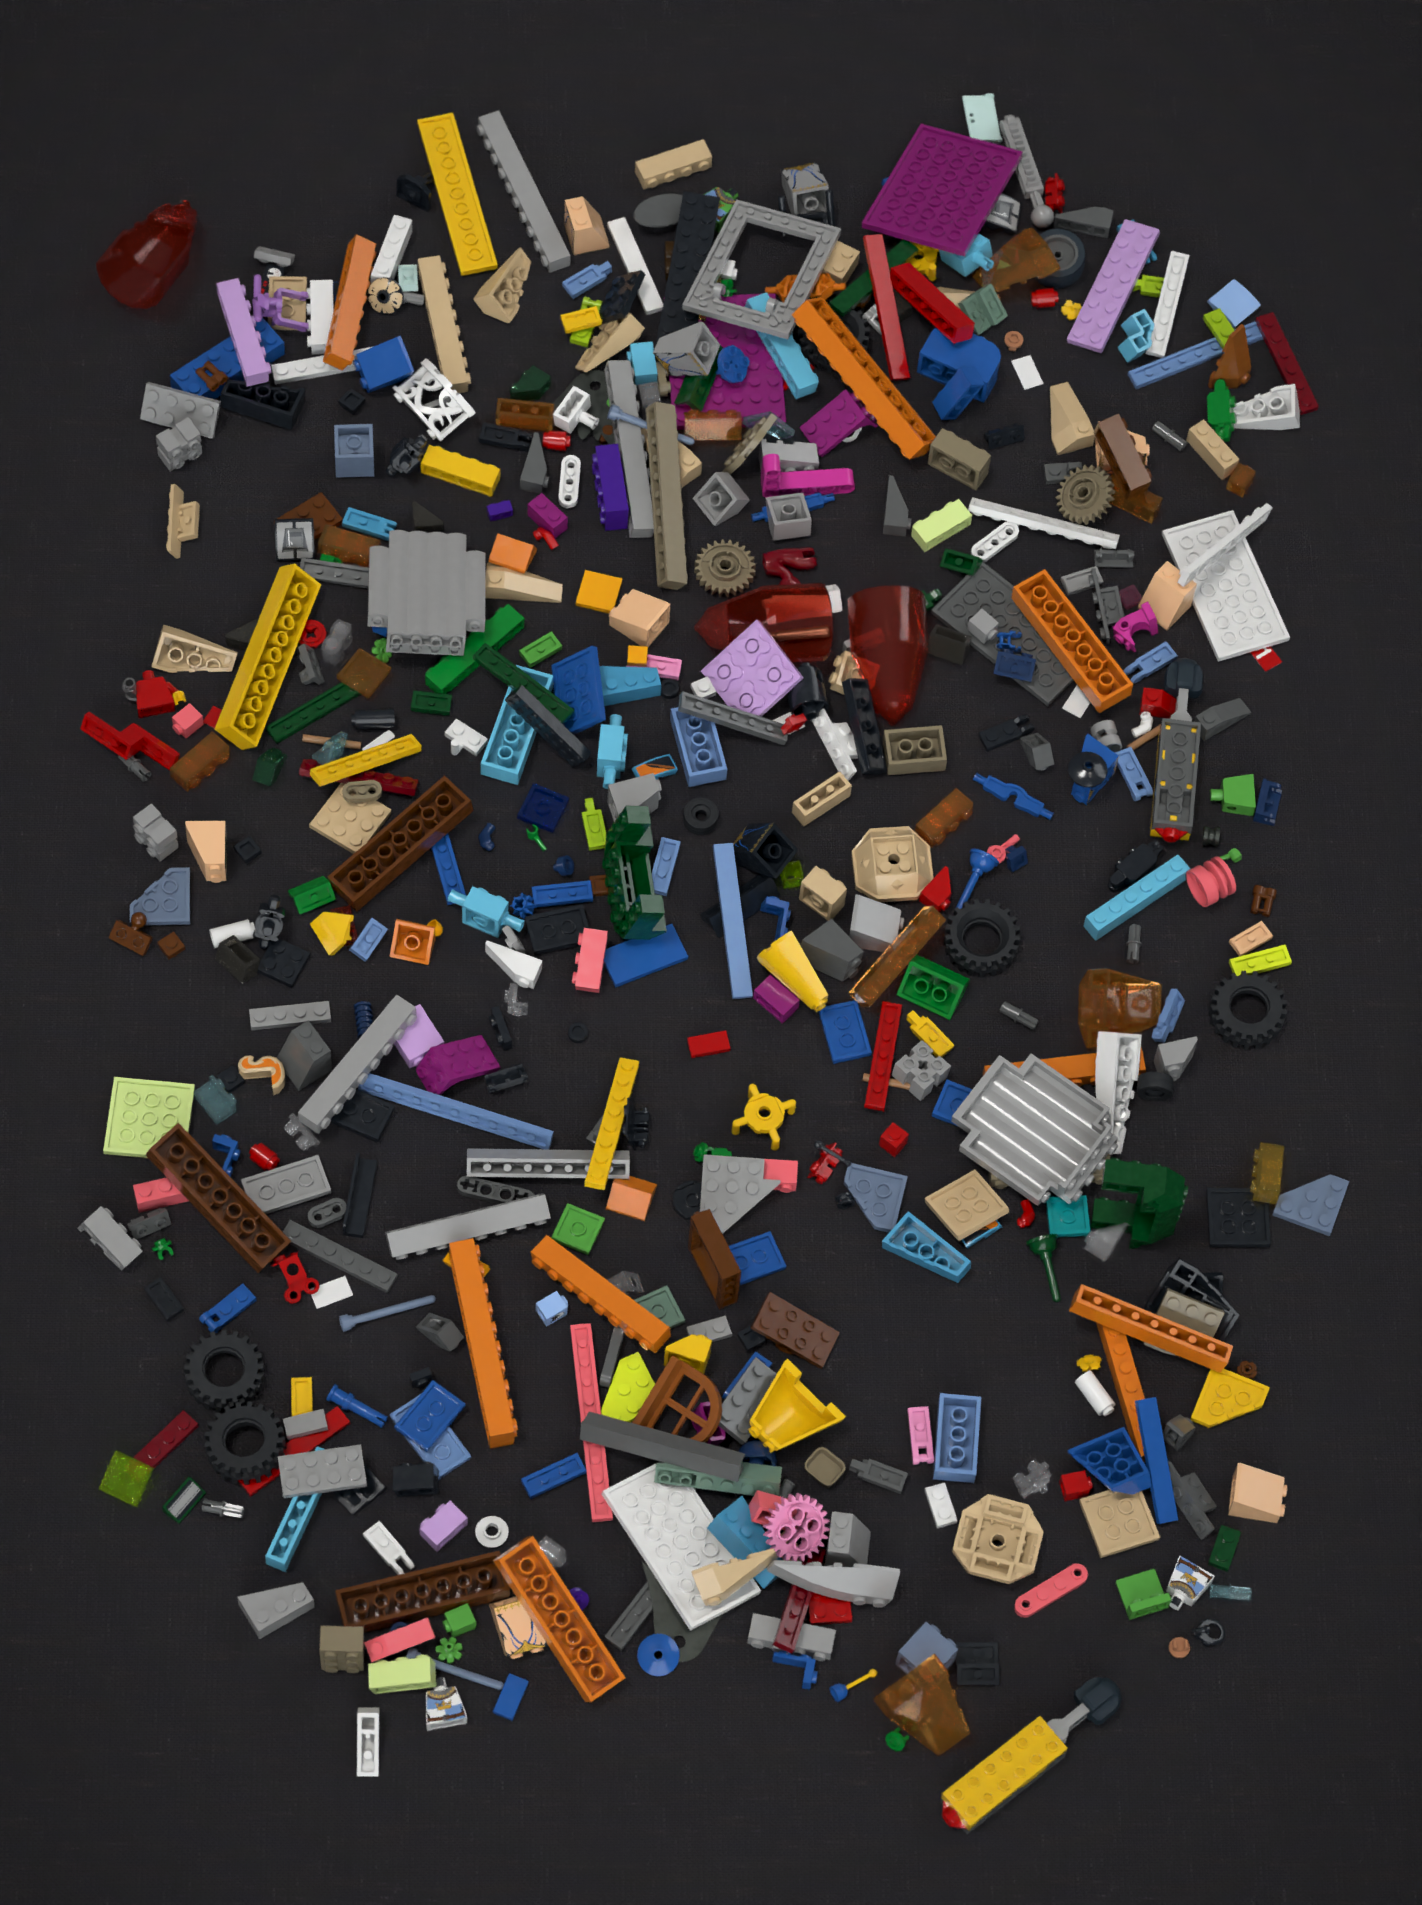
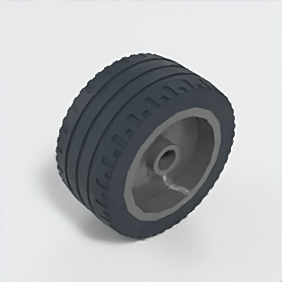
[1029,229,1086,289]

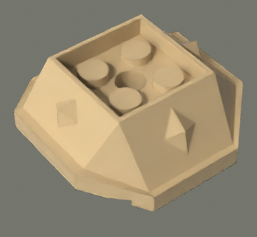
[851,826,934,902]
[952,1494,1043,1584]

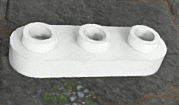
[559,455,581,508]
[971,522,1019,562]

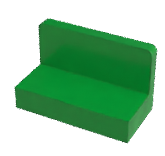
[288,876,336,914]

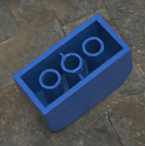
[917,328,1001,403]

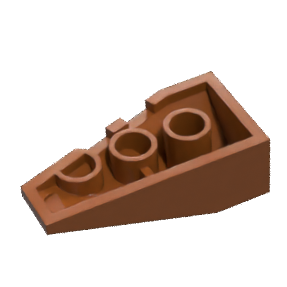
[1208,324,1251,389]

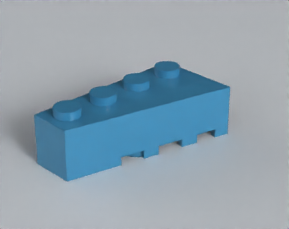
[600,666,661,706]
[882,1211,971,1283]
[707,1496,783,1589]

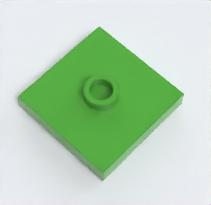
[551,1203,605,1255]

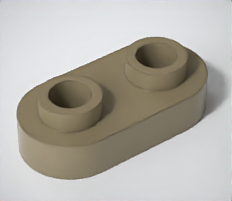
[656,362,671,397]
[342,780,382,803]

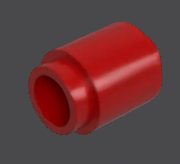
[1031,288,1058,308]
[543,430,571,451]
[249,1143,280,1171]

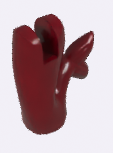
[762,547,817,591]

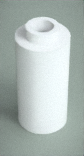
[209,919,255,949]
[1075,1371,1115,1417]

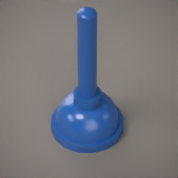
[956,848,999,909]

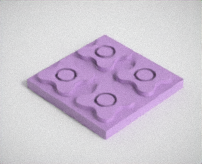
[701,620,804,717]

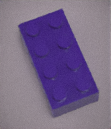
[592,444,629,531]

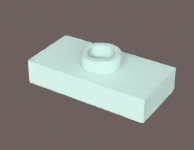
[398,264,418,291]

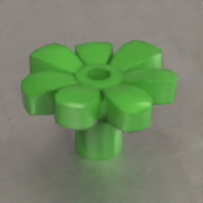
[372,638,392,663]
[436,1637,463,1664]

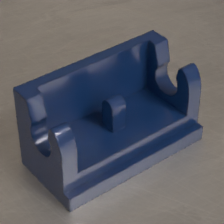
[1253,779,1282,826]

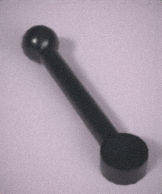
[814,1140,852,1167]

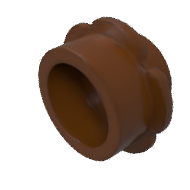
[1237,1361,1257,1379]

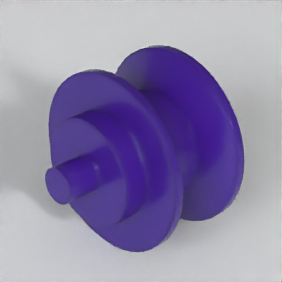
[569,1588,589,1610]

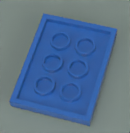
[551,646,606,735]

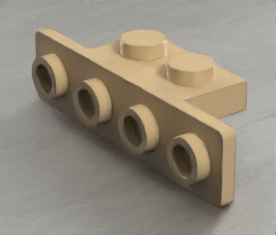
[166,484,200,559]

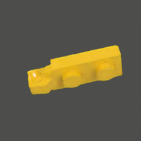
[906,1010,954,1057]

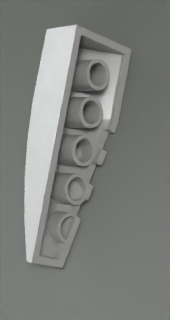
[767,1560,900,1608]

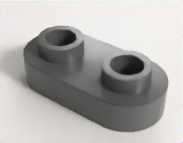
[308,1198,346,1228]

